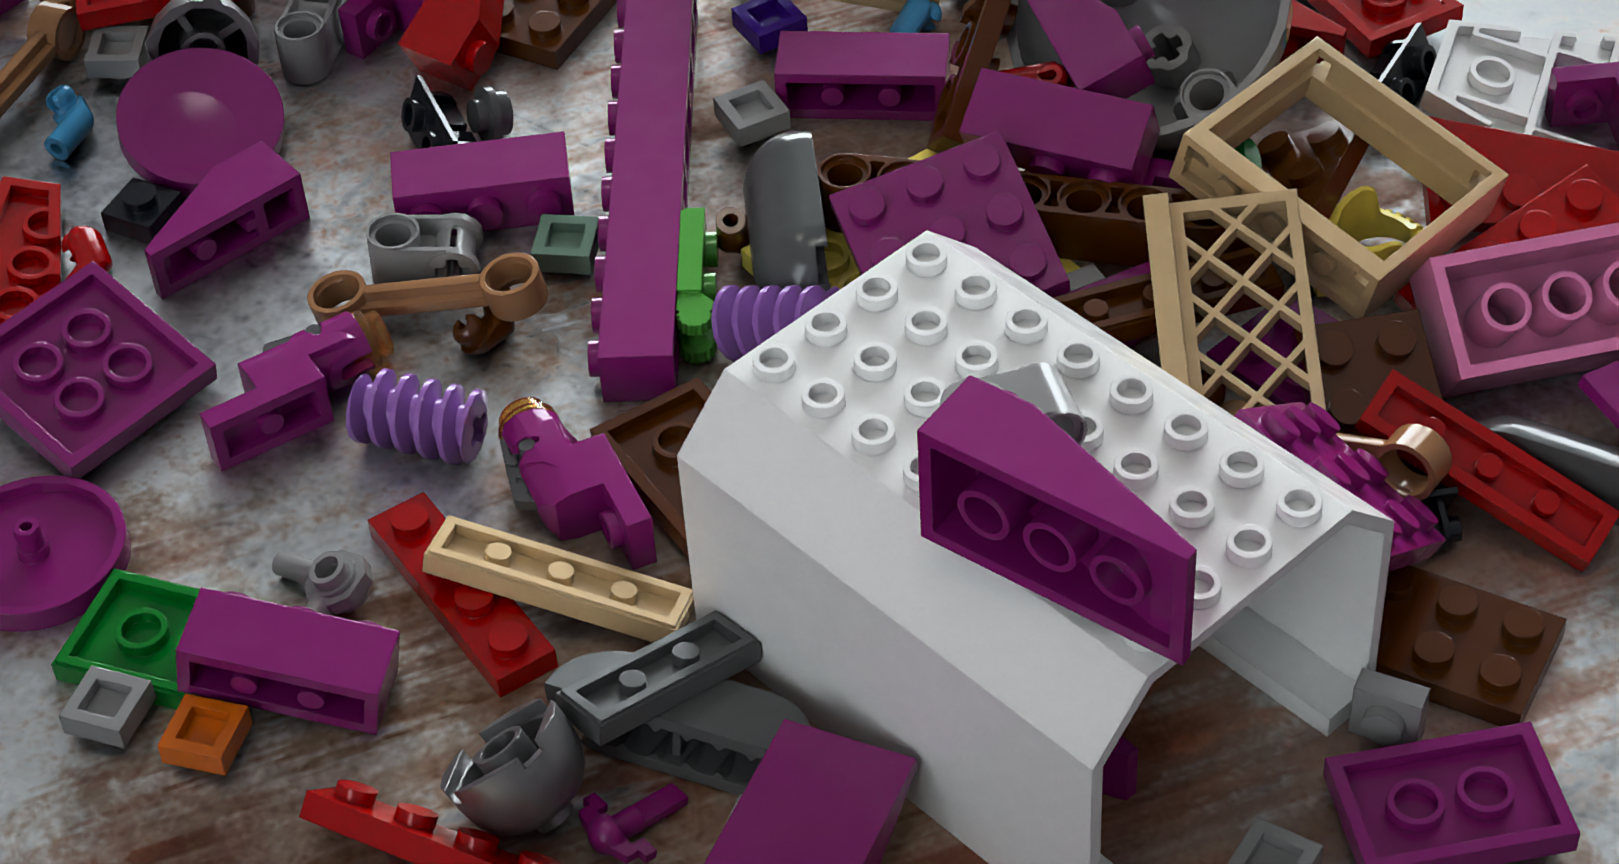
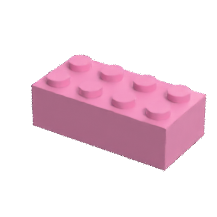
[1409,222,1619,398]

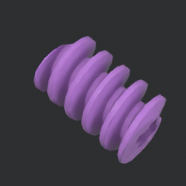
[711,285,840,362]
[346,368,488,465]

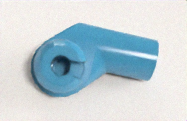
[889,0,942,33]
[44,85,94,160]

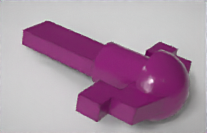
[578,783,688,864]

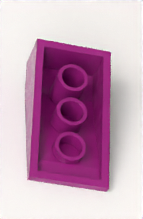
[917,375,1197,666]
[704,719,919,864]

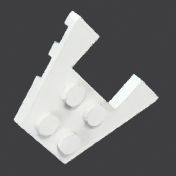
[1419,19,1619,147]

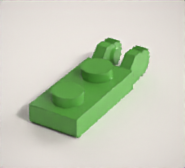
[676,207,719,365]

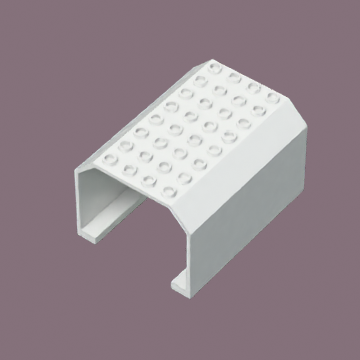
[677,230,1395,864]

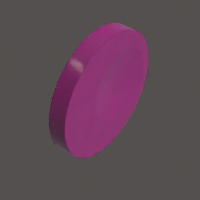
[116,48,285,196]
[0,475,131,632]

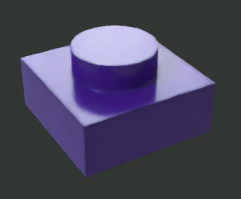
[731,0,808,54]

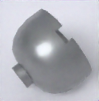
[147,0,259,65]
[440,698,585,836]

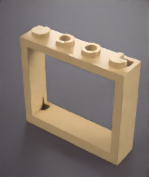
[1169,36,1509,319]

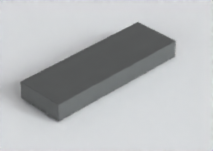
[556,610,761,746]

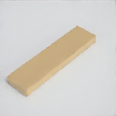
[422,515,695,642]

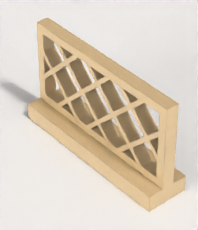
[1142,188,1326,411]

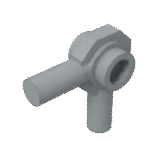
[272,549,373,616]

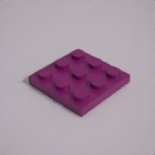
[829,130,1070,298]
[0,261,217,479]
[1234,402,1447,572]

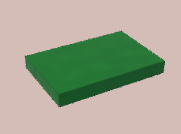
[51,568,207,710]

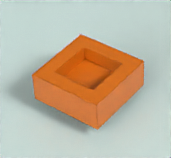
[157,693,253,776]

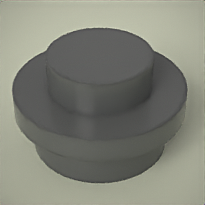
[466,86,514,141]

